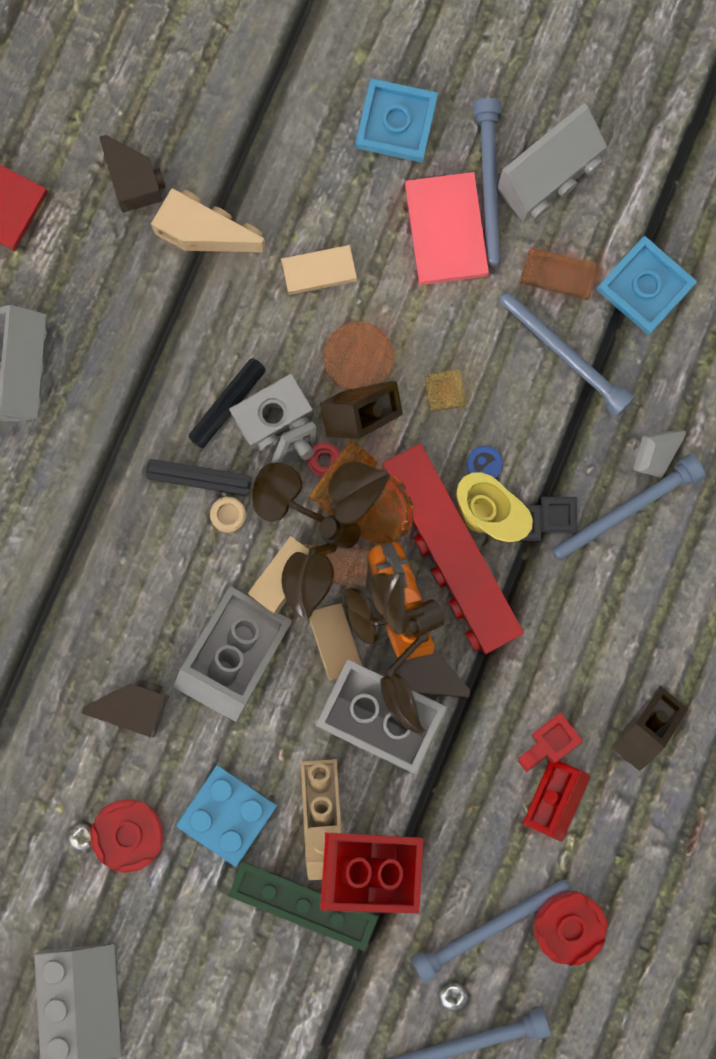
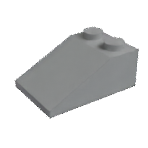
[173,586,292,722]

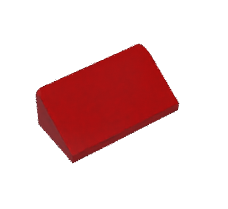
[522,761,590,842]

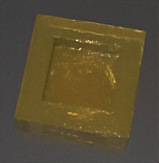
[424,370,466,412]

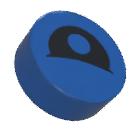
[466,446,503,479]

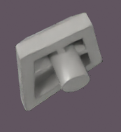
[271,422,316,466]
[633,429,686,478]

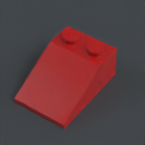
[320,832,423,914]

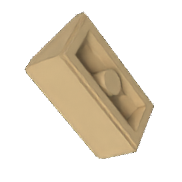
[247,536,309,615]
[309,603,362,682]

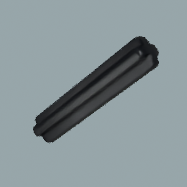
[188,358,266,448]
[146,459,251,496]

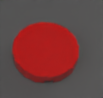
[90,799,164,873]
[534,891,607,966]

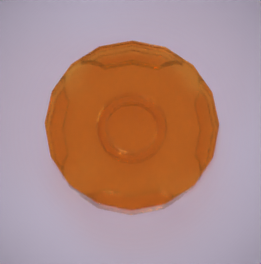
[323,322,394,390]
[356,473,414,544]

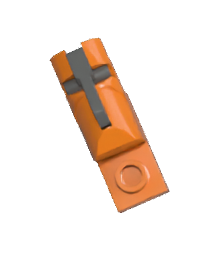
[368,542,435,660]

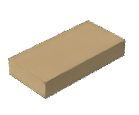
[281,245,357,295]

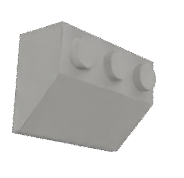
[497,103,607,223]
[0,305,47,422]
[315,659,447,774]
[34,943,122,1059]

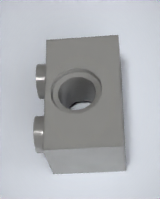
[229,374,313,451]

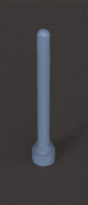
[473,98,501,266]
[500,292,636,418]
[553,453,706,559]
[410,880,570,984]
[389,1007,551,1059]

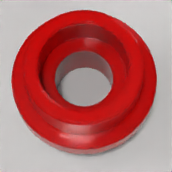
[307,442,342,478]

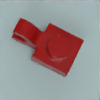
[518,712,583,773]

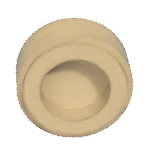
[210,497,246,533]

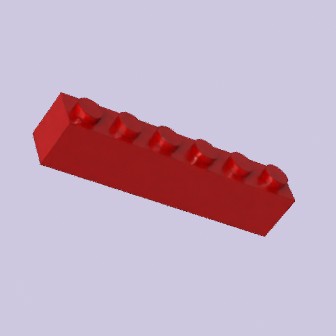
[382,443,524,656]

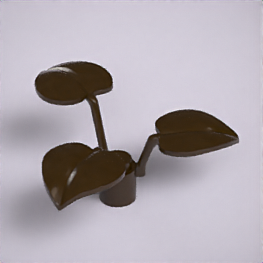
[252,461,390,619]
[343,572,445,733]

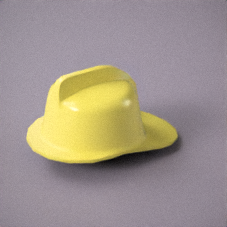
[456,472,533,542]

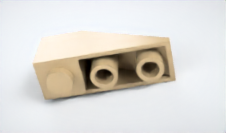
[151,188,266,252]
[301,759,342,880]

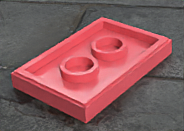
[405,172,489,285]

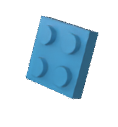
[355,78,438,163]
[596,235,697,336]
[176,765,278,867]

